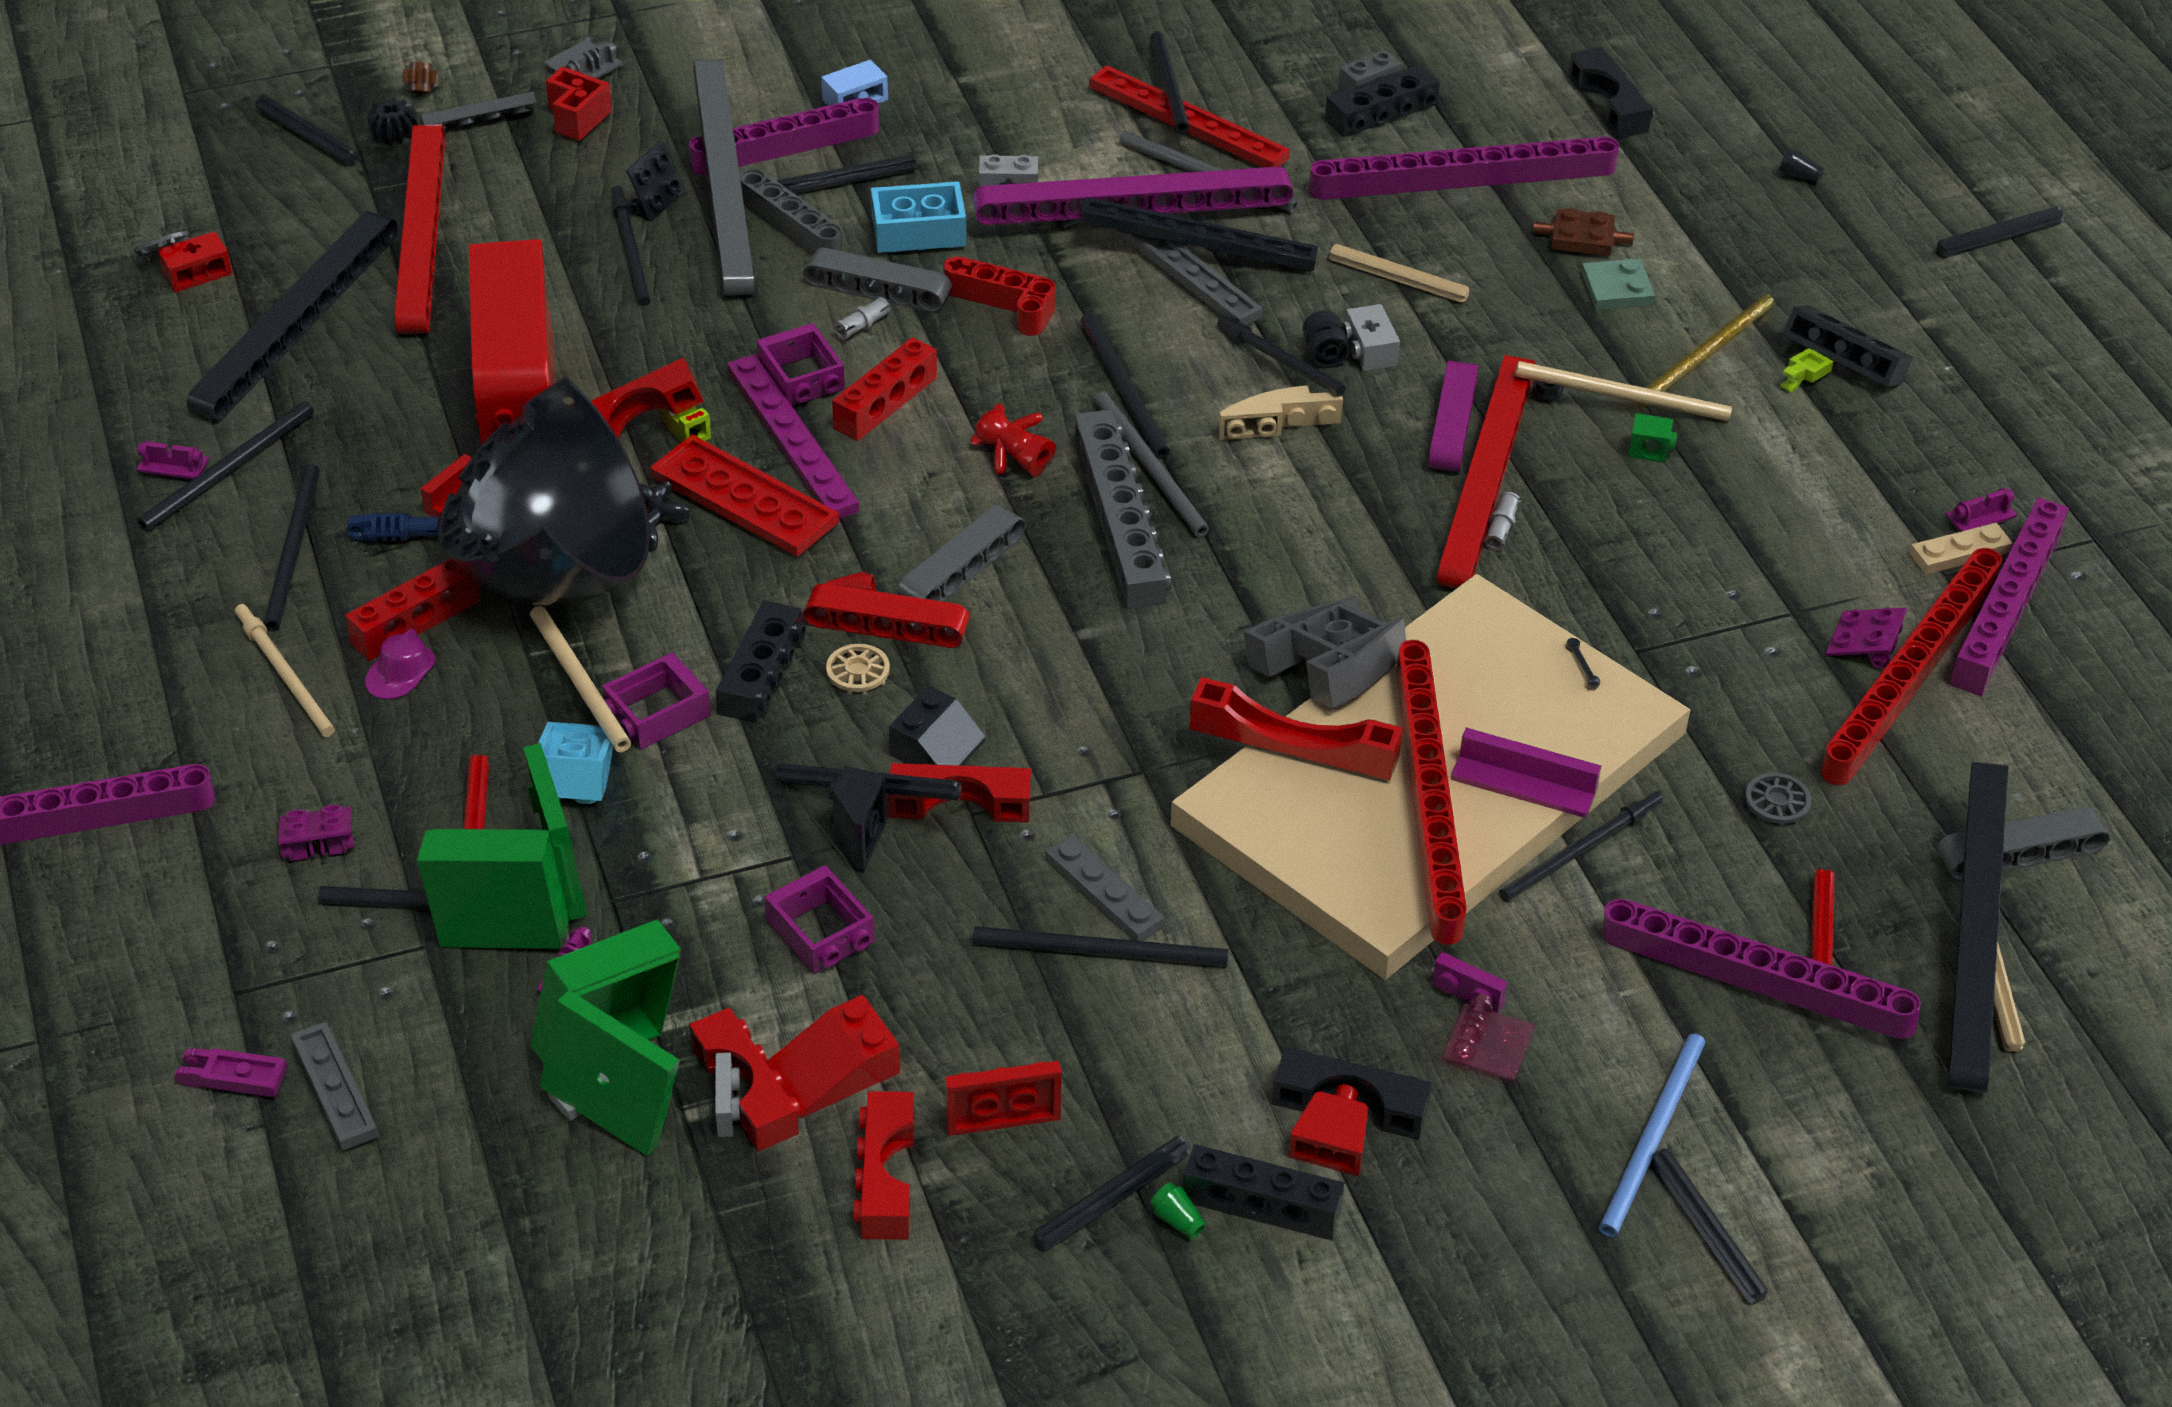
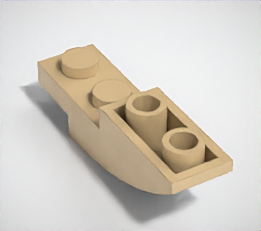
[1218,385,1343,440]

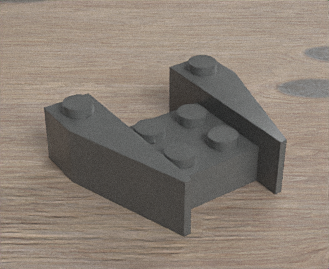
[1244,596,1406,709]

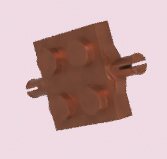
[1533,208,1634,256]

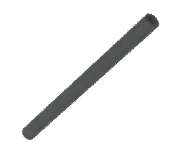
[1119,130,1298,214]
[1094,391,1209,538]

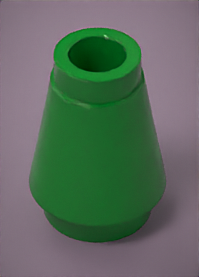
[1150,1182,1207,1240]

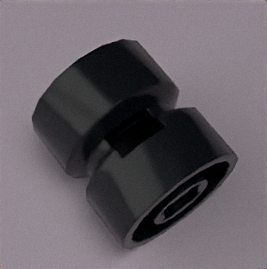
[1302,310,1350,368]

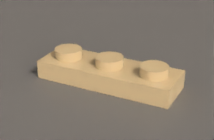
[1909,523,2013,575]

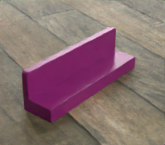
[1451,727,1602,818]

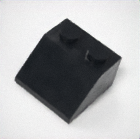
[889,686,986,766]
[829,766,887,873]

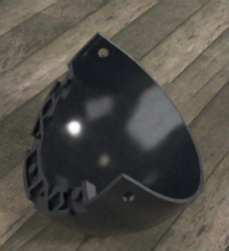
[438,376,650,605]

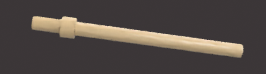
[234,604,335,737]

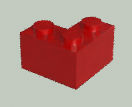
[546,66,612,141]

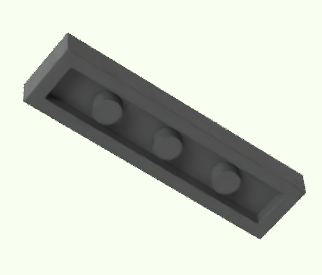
[418,91,536,129]
[1045,835,1165,941]
[290,1021,379,1151]

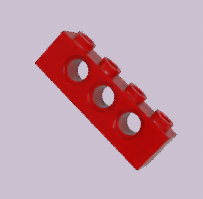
[832,337,937,442]
[345,559,481,661]

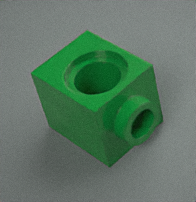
[1628,413,1677,463]

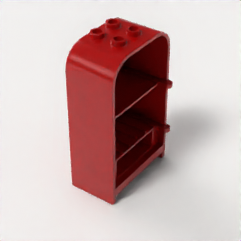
[469,239,555,445]

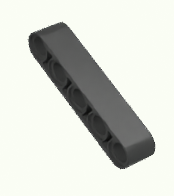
[740,169,842,255]
[803,248,952,312]
[897,505,1026,602]
[1937,807,2111,880]

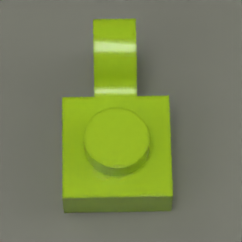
[1780,348,1833,392]

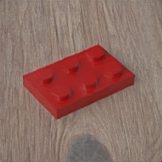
[945,1061,1062,1136]

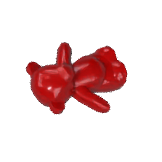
[971,404,1056,477]

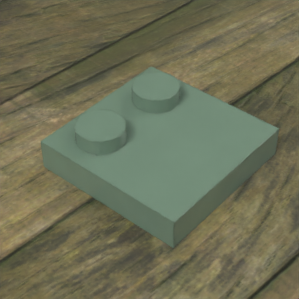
[1581,259,1656,310]

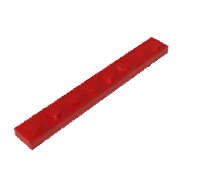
[1089,65,1290,168]

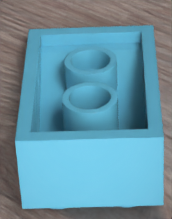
[531,722,614,804]

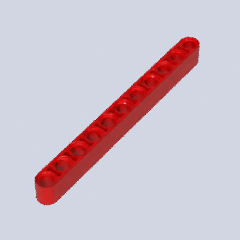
[395,124,445,335]
[1437,355,1536,589]
[1821,548,2002,785]
[1396,639,1467,945]

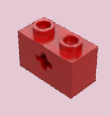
[157,231,232,293]

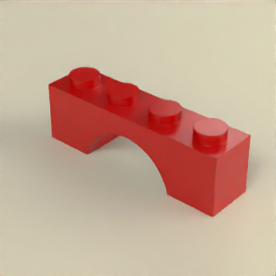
[591,357,704,439]
[888,763,1031,823]
[689,1007,802,1152]
[854,1091,915,1240]

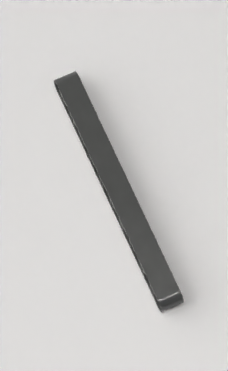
[694,59,755,297]

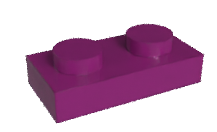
[1432,952,1508,1015]

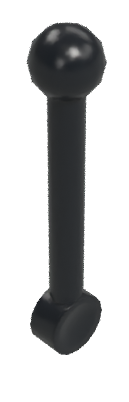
[1566,638,1601,689]

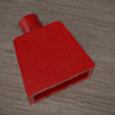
[1289,1085,1368,1177]

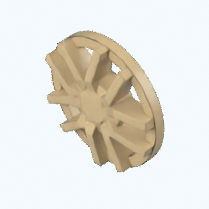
[826,644,890,695]

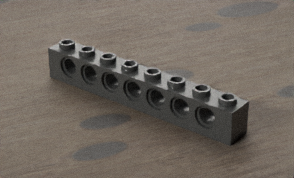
[1075,409,1171,609]

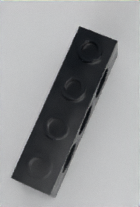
[1325,64,1440,137]
[1782,305,1913,387]
[716,600,806,723]
[1183,1144,1345,1241]

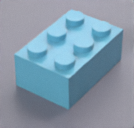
[871,182,966,253]

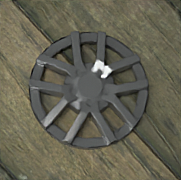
[134,231,190,258]
[1745,772,1812,827]

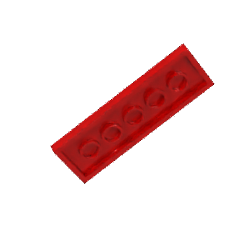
[650,434,839,557]

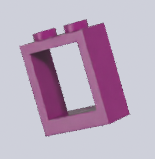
[757,323,845,406]
[602,652,711,750]
[764,865,875,974]

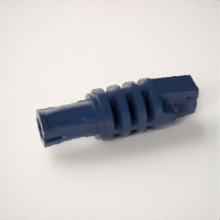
[347,513,440,542]

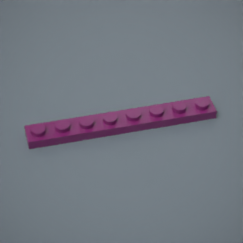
[727,354,859,518]

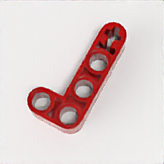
[943,256,1055,336]

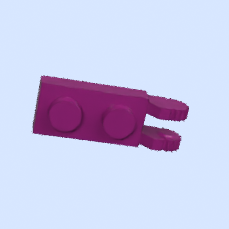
[174,1048,288,1097]

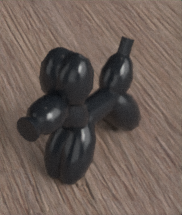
[639,481,690,550]

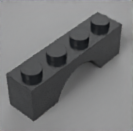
[1568,47,1653,139]
[1272,1047,1432,1140]

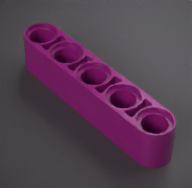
[1428,360,1479,473]

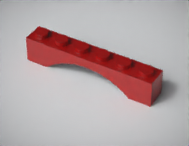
[1189,677,1403,780]

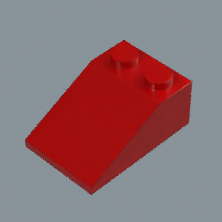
[767,994,900,1118]

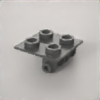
[543,39,623,78]

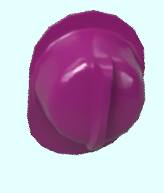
[365,629,435,700]

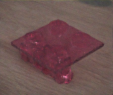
[1442,994,1536,1081]

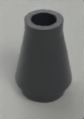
[1779,149,1825,184]

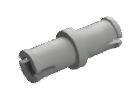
[833,297,890,340]
[1484,492,1521,551]

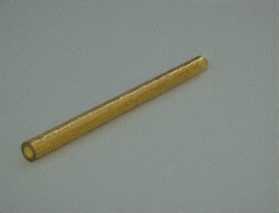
[1639,294,1774,406]

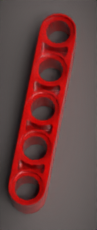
[803,583,970,648]

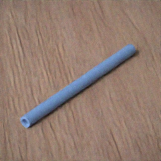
[1599,1034,1705,1238]

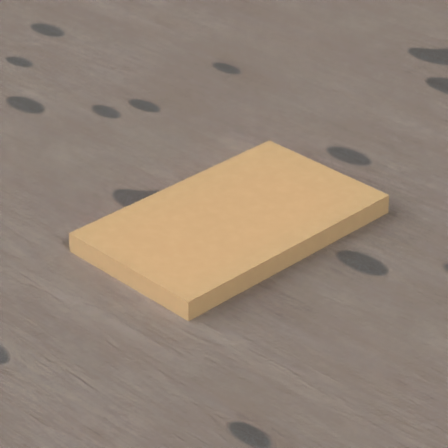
[1171,574,1690,980]

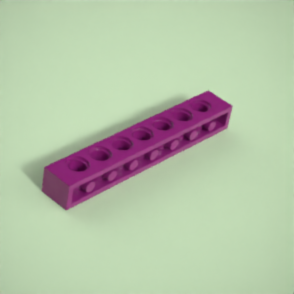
[1950,497,2069,696]

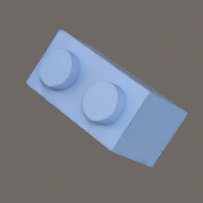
[821,60,888,106]

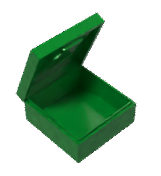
[417,743,588,949]
[530,919,681,1156]

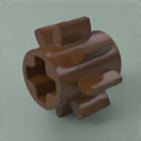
[403,62,438,94]

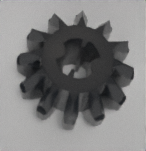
[367,98,418,144]

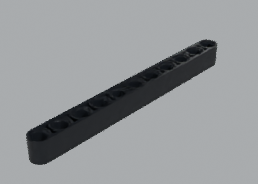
[187,211,398,421]
[1948,762,2009,1093]

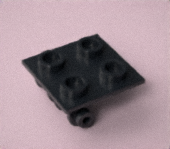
[626,140,685,222]

